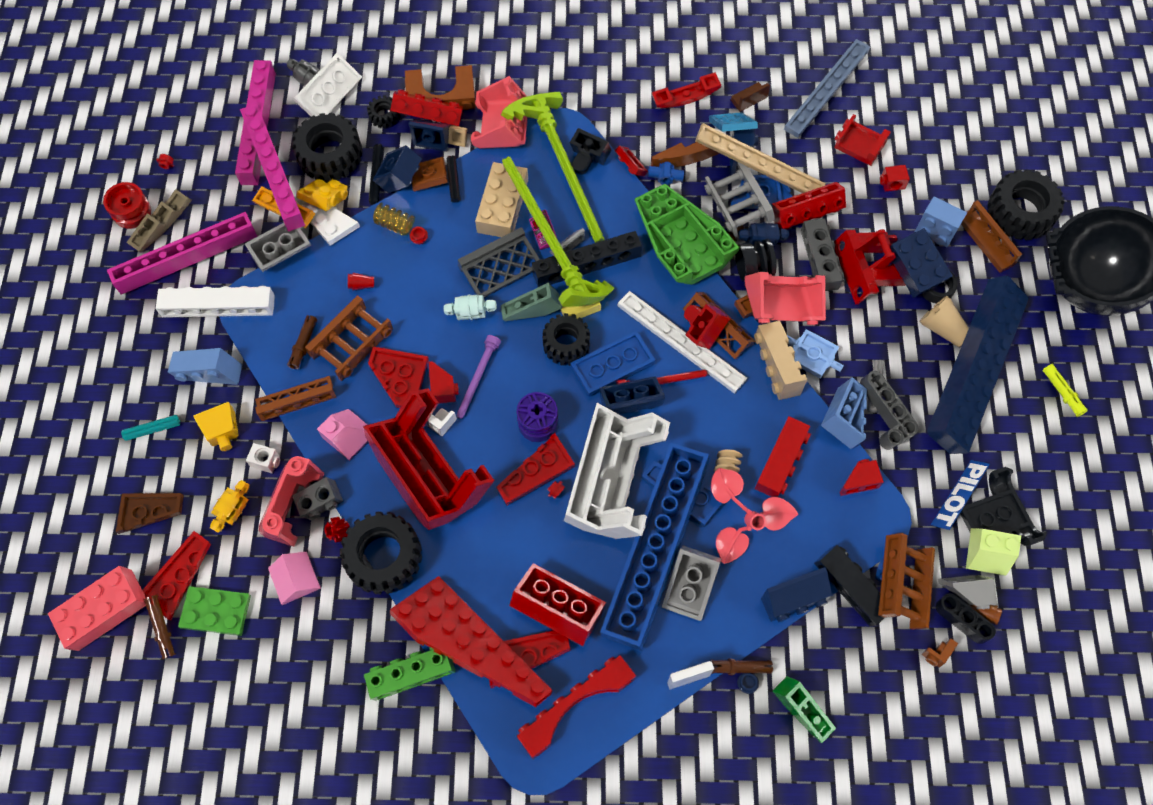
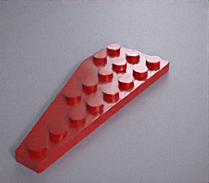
[390,576,552,707]

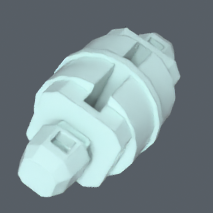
[444,294,497,320]

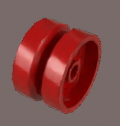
[103,182,151,229]

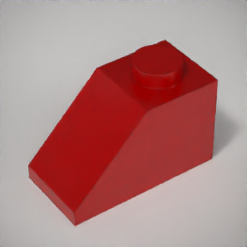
[429,361,459,404]
[840,459,883,496]

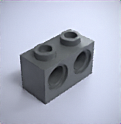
[292,477,343,520]

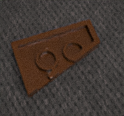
[116,493,184,534]

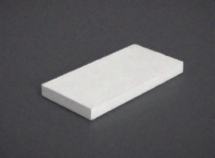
[293,53,362,116]

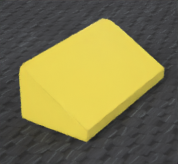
[560,302,601,319]

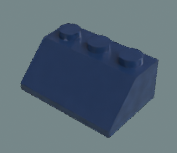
[599,376,665,414]
[761,567,832,622]

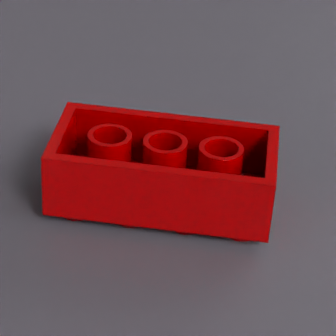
[509,563,606,646]

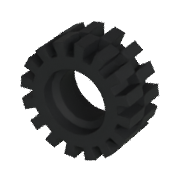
[367,95,400,129]

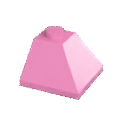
[317,409,368,461]

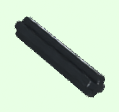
[446,155,460,203]

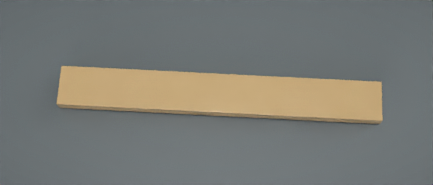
[695,123,826,193]

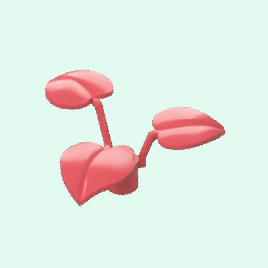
[711,468,798,564]

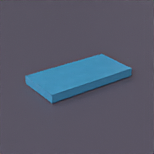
[709,112,758,132]

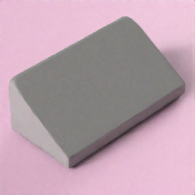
[550,228,585,256]

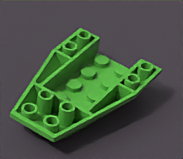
[634,184,739,285]

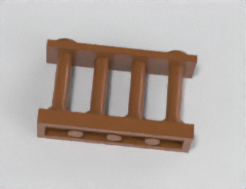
[305,295,393,381]
[878,533,935,630]

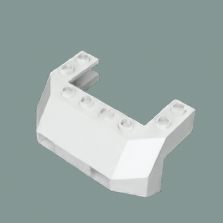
[564,403,670,539]

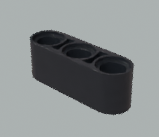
[936,594,996,644]

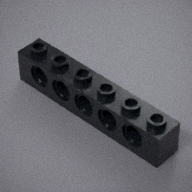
[532,231,642,287]

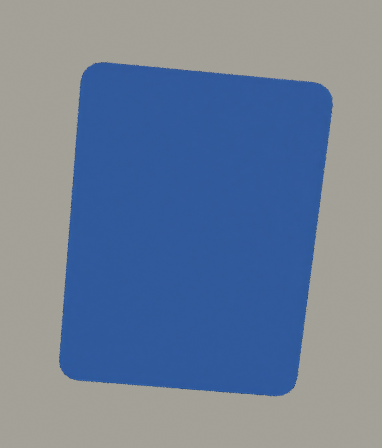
[219,108,912,795]

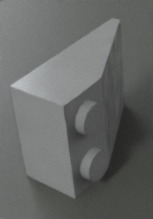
[662,545,722,621]

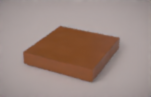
[412,157,448,191]

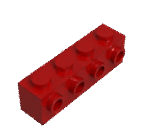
[390,89,463,126]
[772,182,846,229]
[755,416,811,497]

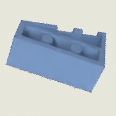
[168,348,243,385]
[821,377,867,449]

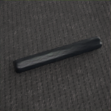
[368,144,383,205]

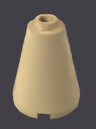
[919,296,969,347]

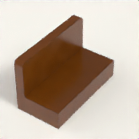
[730,82,770,112]

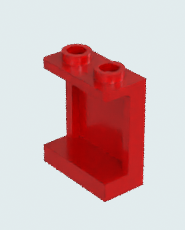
[834,114,891,166]

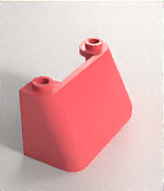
[471,76,527,149]
[745,272,826,325]
[259,456,324,547]

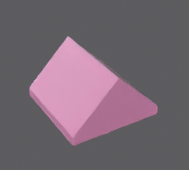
[268,552,321,605]

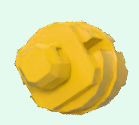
[210,480,250,533]

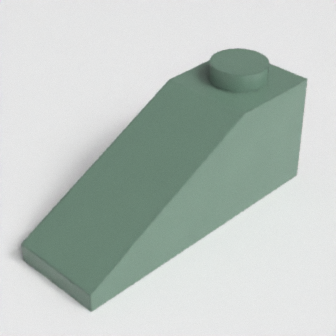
[501,283,562,321]

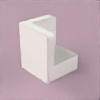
[426,408,457,436]

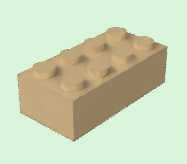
[475,162,528,237]

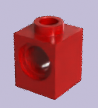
[880,165,910,192]

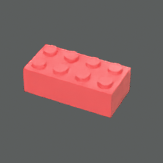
[48,566,146,651]

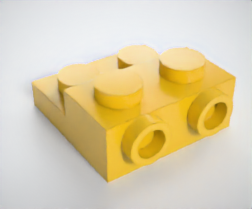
[296,179,348,211]

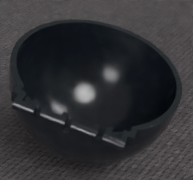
[1045,206,1153,316]

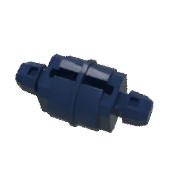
[738,222,789,246]

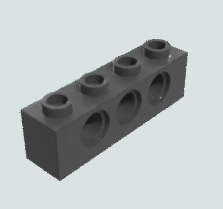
[801,218,844,291]

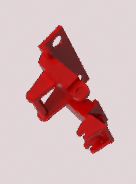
[834,229,906,305]

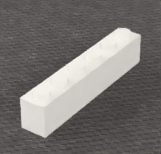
[155,286,275,317]

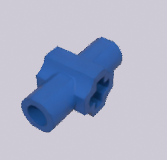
[648,162,684,185]

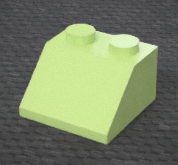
[966,528,1021,576]

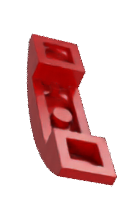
[652,72,721,108]

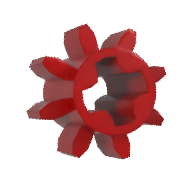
[324,517,350,543]

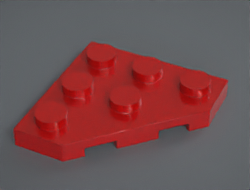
[368,346,429,408]

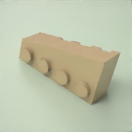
[754,321,808,400]

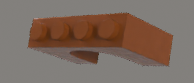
[405,65,476,110]

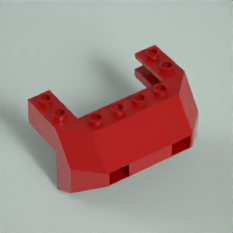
[363,388,494,530]

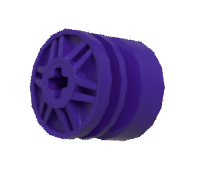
[516,392,558,442]

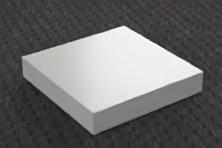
[667,661,714,689]

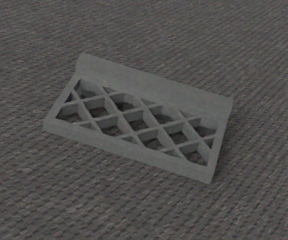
[458,227,540,297]

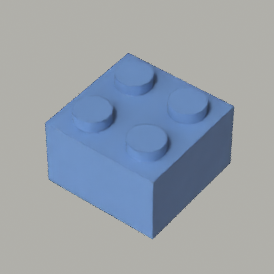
[915,197,967,247]

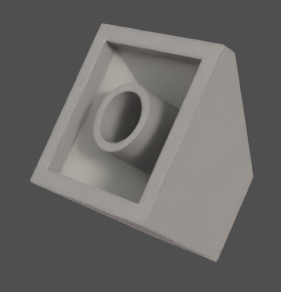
[938,575,997,609]

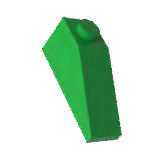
[773,676,836,743]

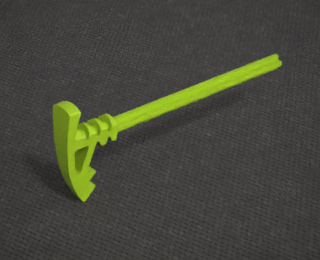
[501,92,605,243]
[502,156,614,307]

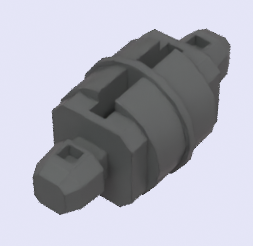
[287,59,320,86]

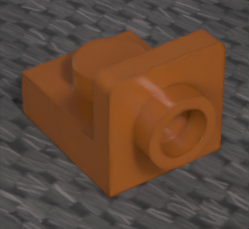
[734,295,753,319]
[922,639,958,668]

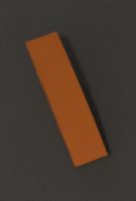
[651,142,720,167]

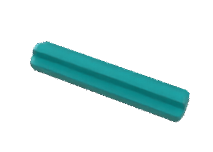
[121,415,181,441]

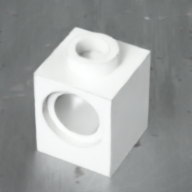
[246,443,280,474]

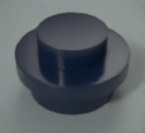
[737,673,759,694]

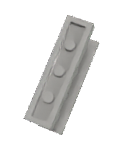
[704,162,775,238]

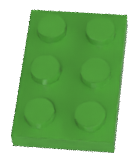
[178,586,251,636]

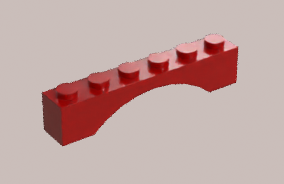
[517,655,636,760]

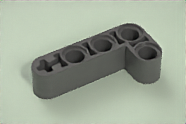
[860,371,919,450]

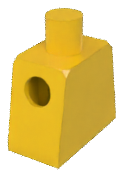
[193,402,238,451]

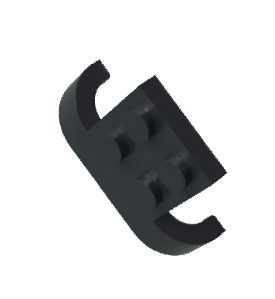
[960,467,1047,546]

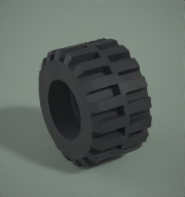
[542,313,590,366]

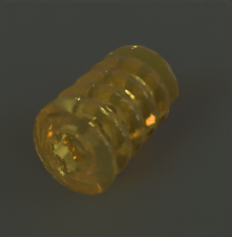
[373,203,415,236]

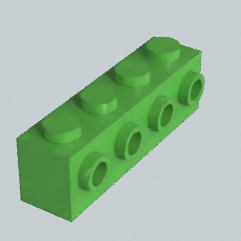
[364,647,456,701]

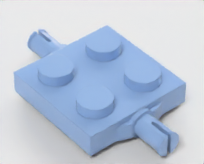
[787,329,844,379]

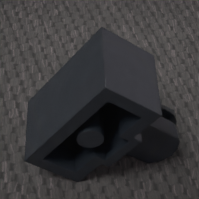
[570,128,612,175]

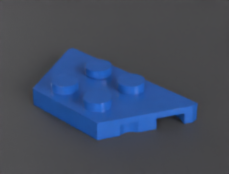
[730,175,793,209]

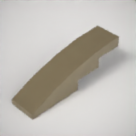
[127,189,192,252]

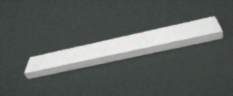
[618,291,747,394]

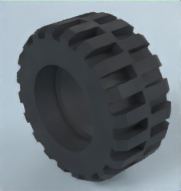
[292,113,363,182]
[987,169,1064,240]
[340,511,422,595]

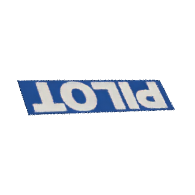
[931,460,990,530]

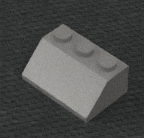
[245,223,311,272]

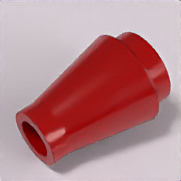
[348,272,374,291]

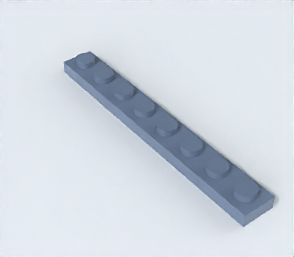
[784,39,870,138]

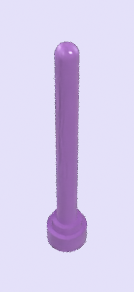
[457,335,501,419]

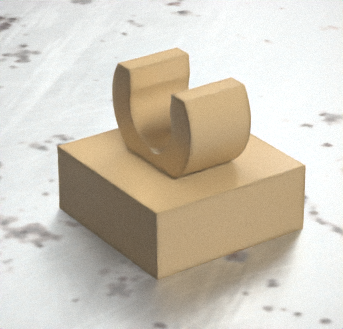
[448,125,468,147]

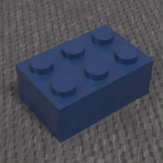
[890,228,953,298]

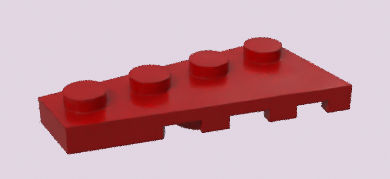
[496,433,575,505]
[143,531,211,621]
[489,631,570,688]

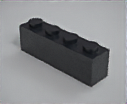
[814,545,884,626]

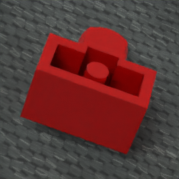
[684,304,730,349]

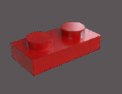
[615,146,648,176]

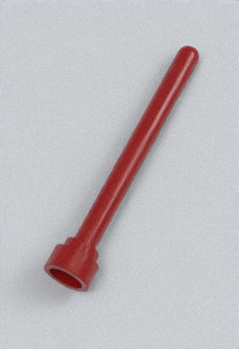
[617,369,707,385]

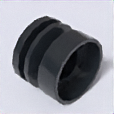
[735,239,777,282]

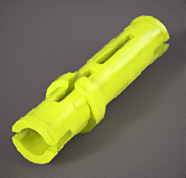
[1042,364,1088,417]

